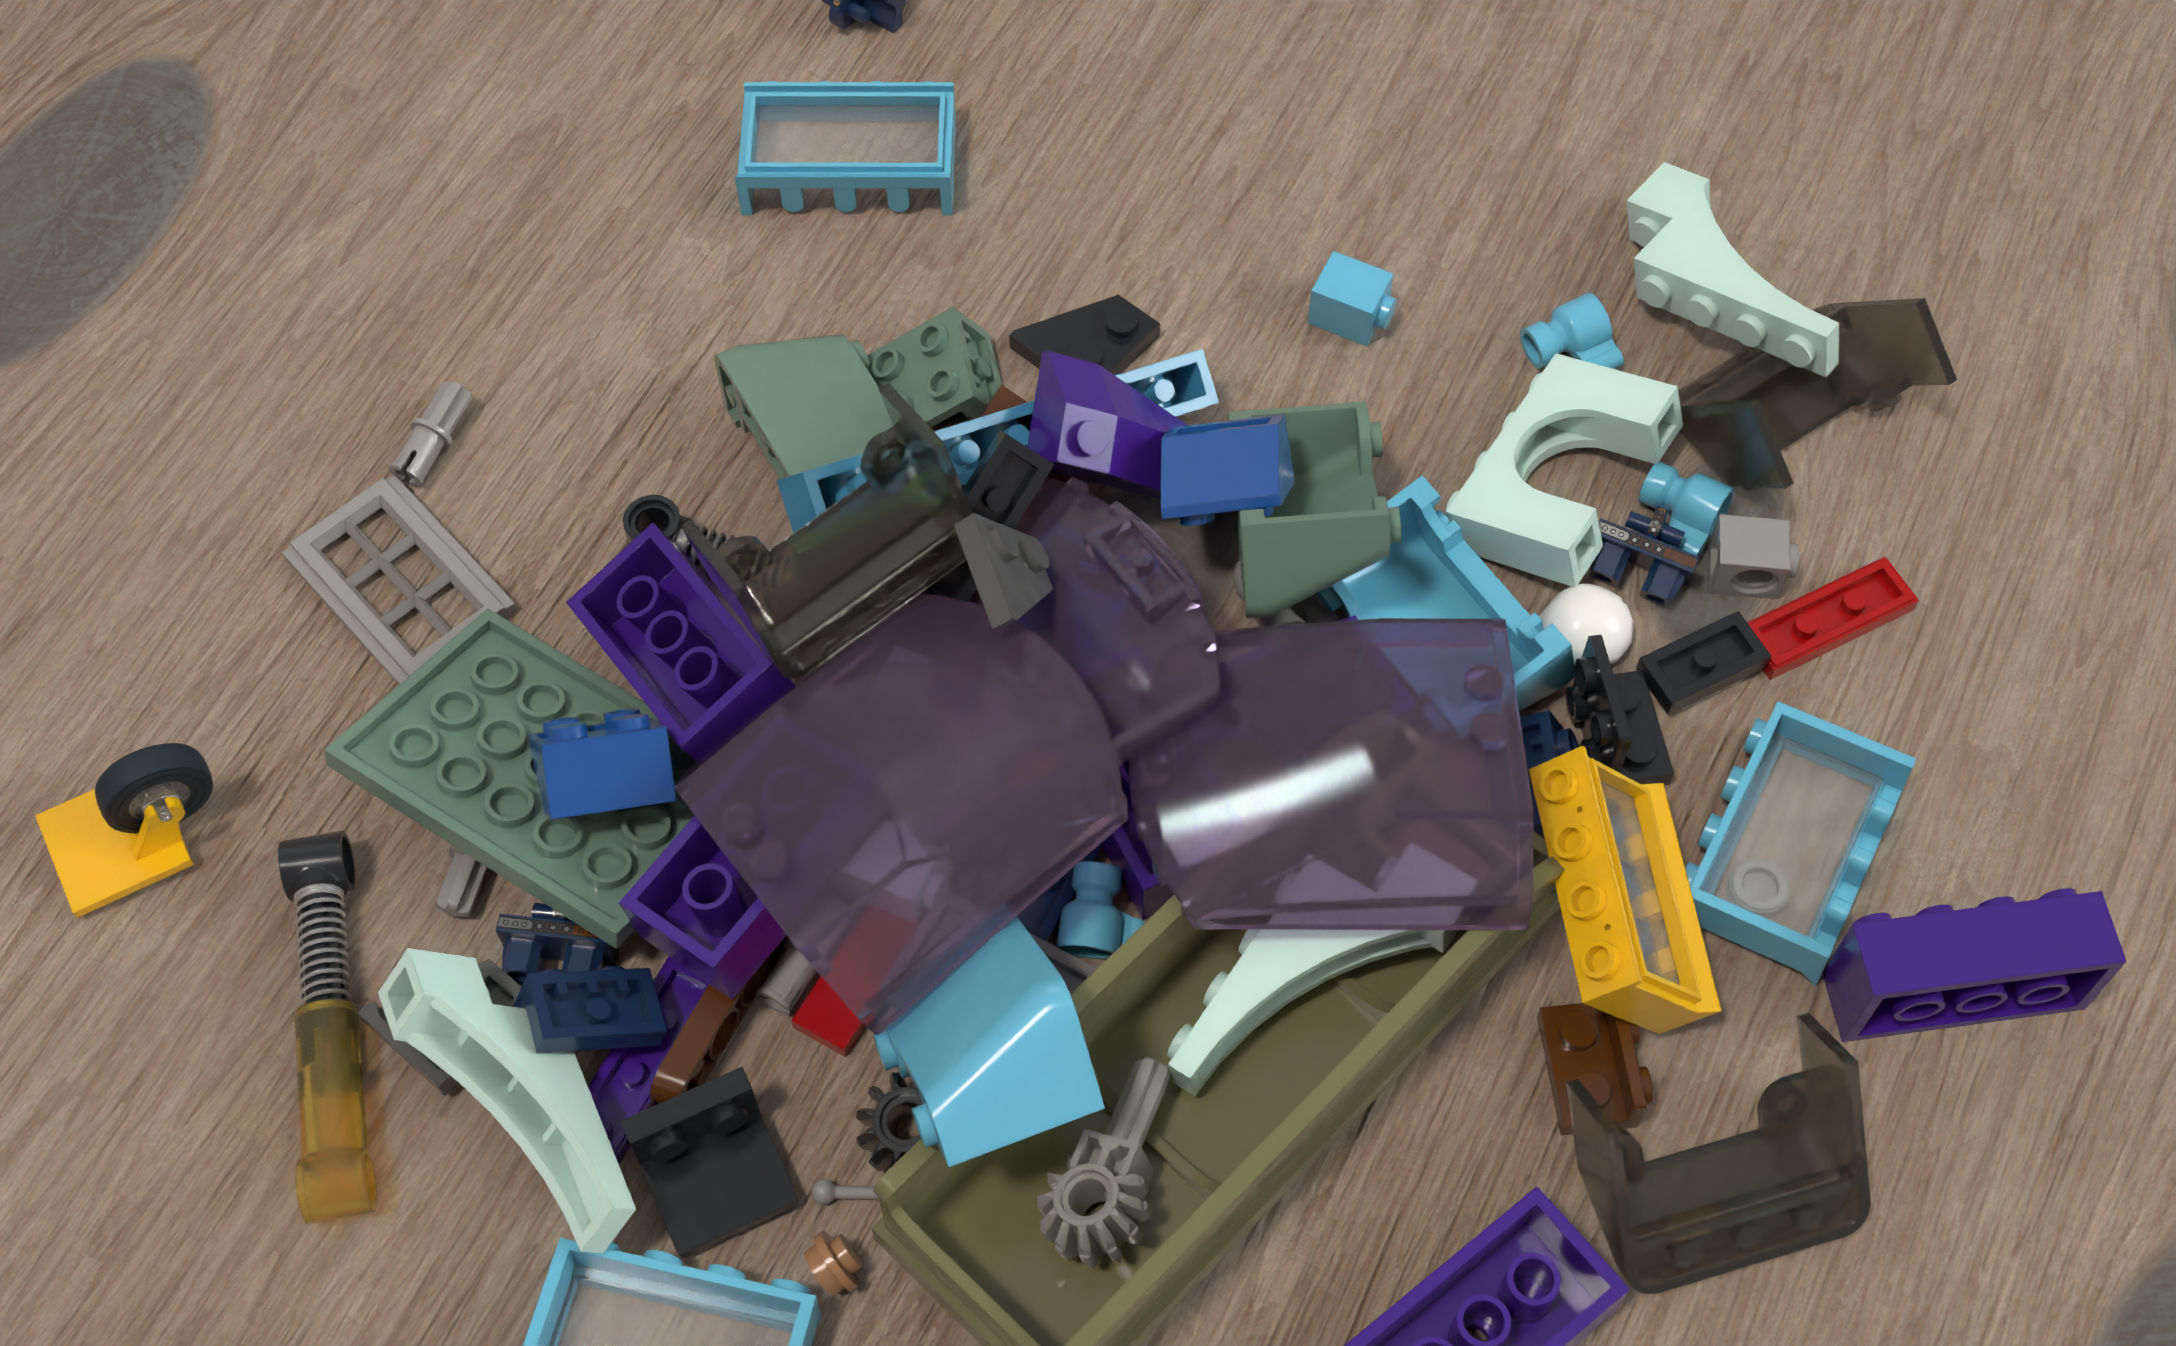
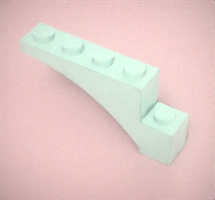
[1627,162,1839,377]
[1167,841,1478,1096]
[378,948,636,1253]

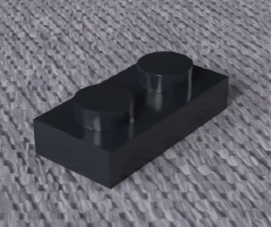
[1636,611,1771,715]

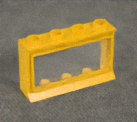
[1529,746,1722,1034]

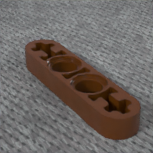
[650,922,798,1103]

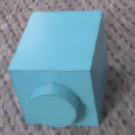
[1308,251,1397,346]

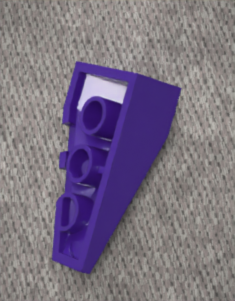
[1027,351,1228,514]

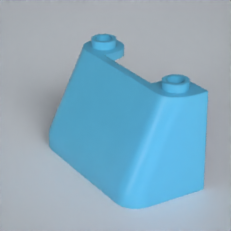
[1316,475,1575,744]
[873,907,1105,1167]

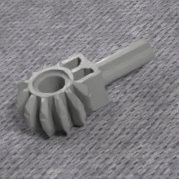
[1036,1057,1171,1269]

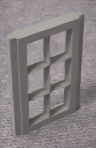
[281,475,517,685]

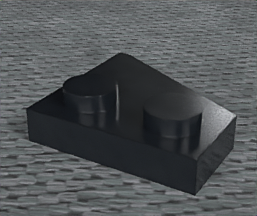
[1009,295,1160,375]

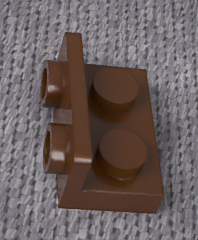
[1537,1003,1653,1136]

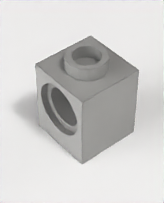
[1708,514,1799,599]

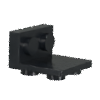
[1566,634,1674,785]
[621,1066,799,1258]

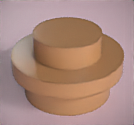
[804,1231,863,1296]

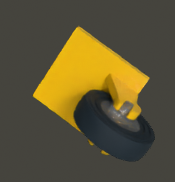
[35,743,213,918]

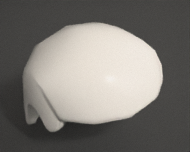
[1539,584,1634,664]

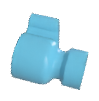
[1520,292,1624,369]
[1638,461,1735,558]
[1057,861,1145,959]

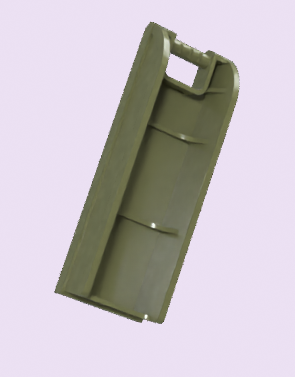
[871,714,1565,1346]

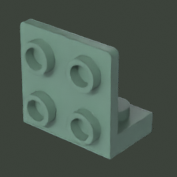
[867,307,1002,438]

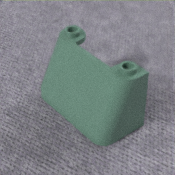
[714,334,931,534]
[1228,401,1401,619]

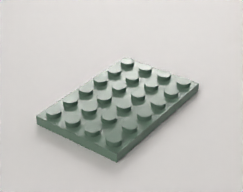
[325,608,741,949]

